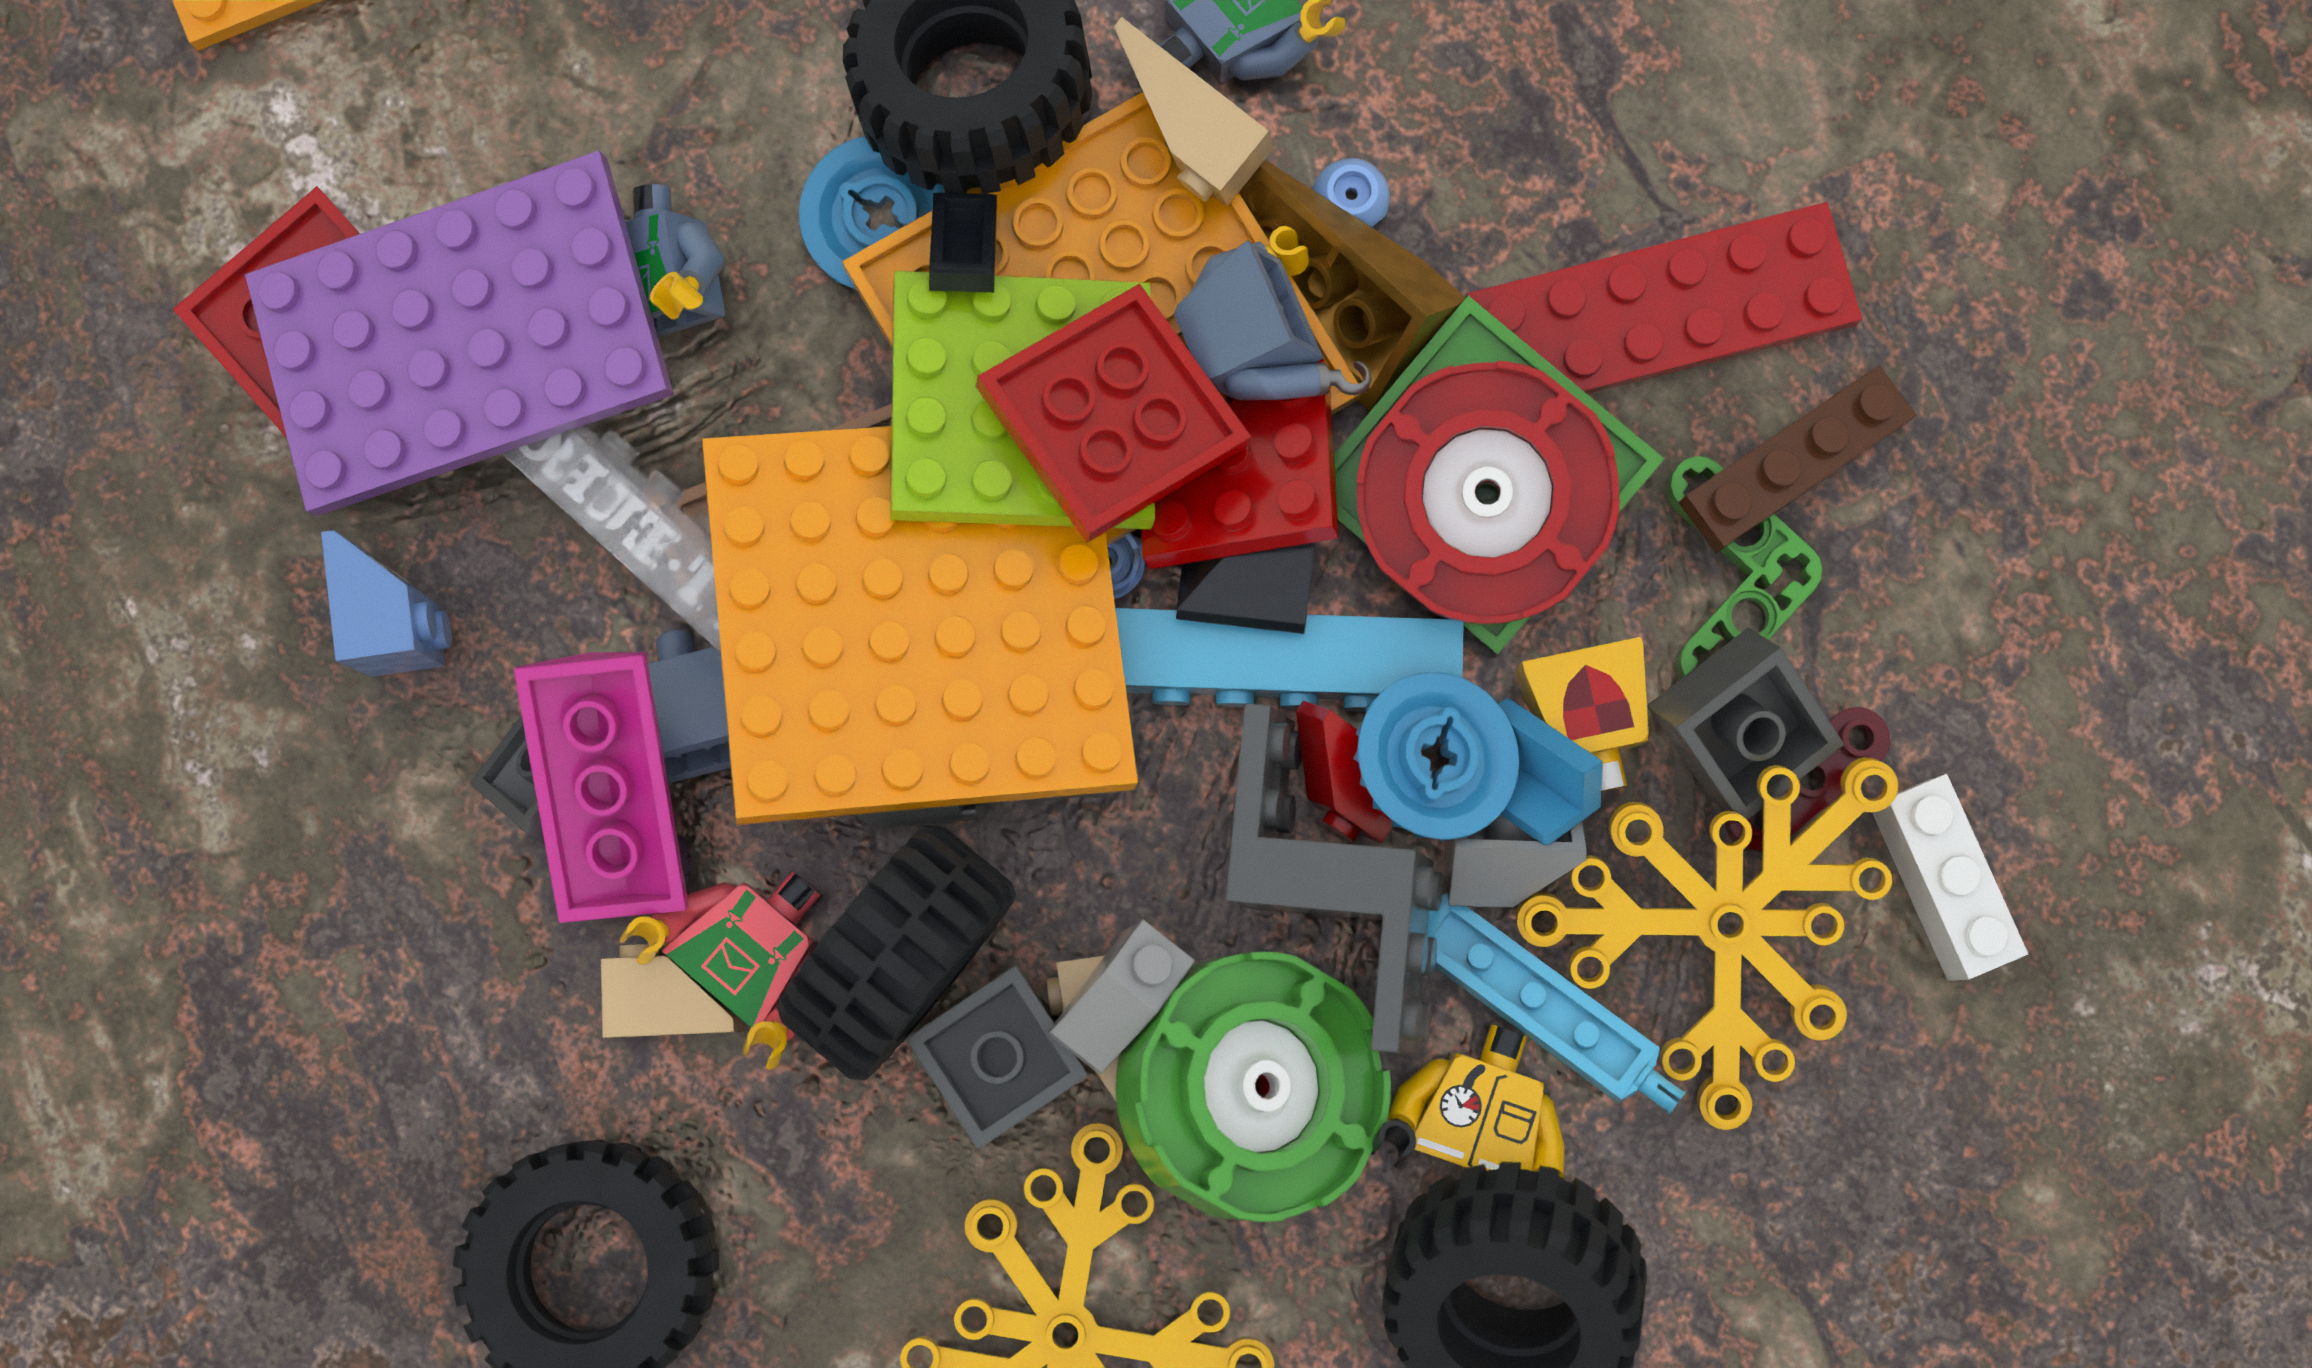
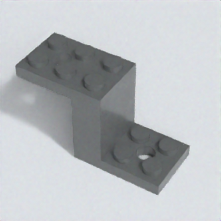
[1226,704,1443,1055]

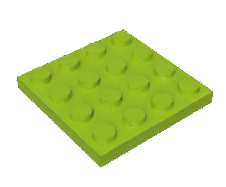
[890,271,1155,529]

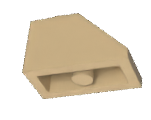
[601,944,743,1038]

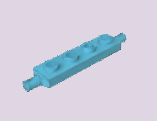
[1427,893,1686,1115]

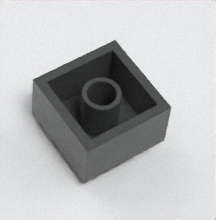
[1647,628,1845,820]
[906,965,1090,1150]

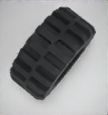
[843,0,1092,194]
[777,825,1016,1081]
[452,1140,719,1368]
[1382,1162,1647,1368]

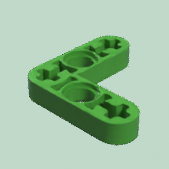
[1665,456,1822,680]

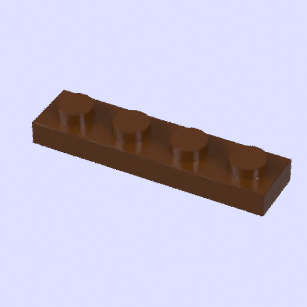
[1679,365,1917,554]

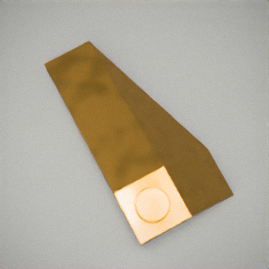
[1239,160,1466,411]

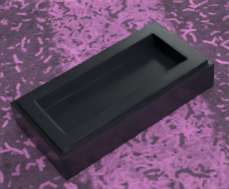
[929,193,997,292]

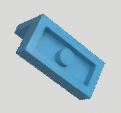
[1498,697,1602,845]

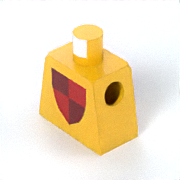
[1514,637,1649,792]

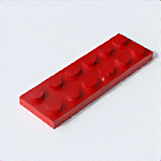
[1465,202,1862,394]

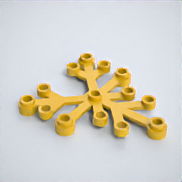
[1516,757,1898,1130]
[900,1123,1274,1368]

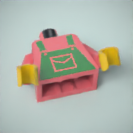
[620,871,821,1069]

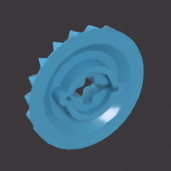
[799,136,945,291]
[1353,672,1519,842]

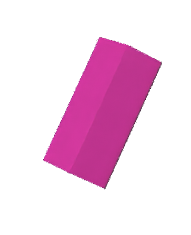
[514,652,689,923]

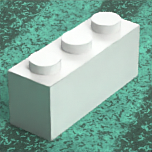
[1872,774,2028,981]

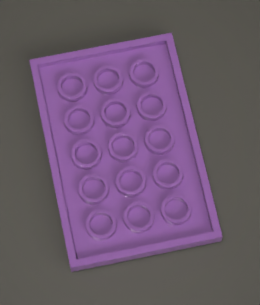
[245,151,674,516]

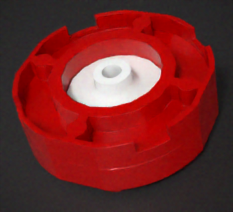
[1357,360,1620,625]

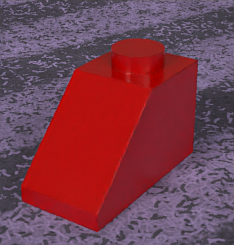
[1296,701,1393,844]

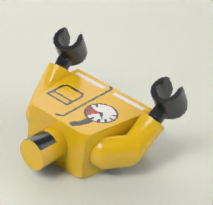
[1371,1024,1565,1180]

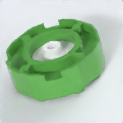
[1115,952,1391,1222]

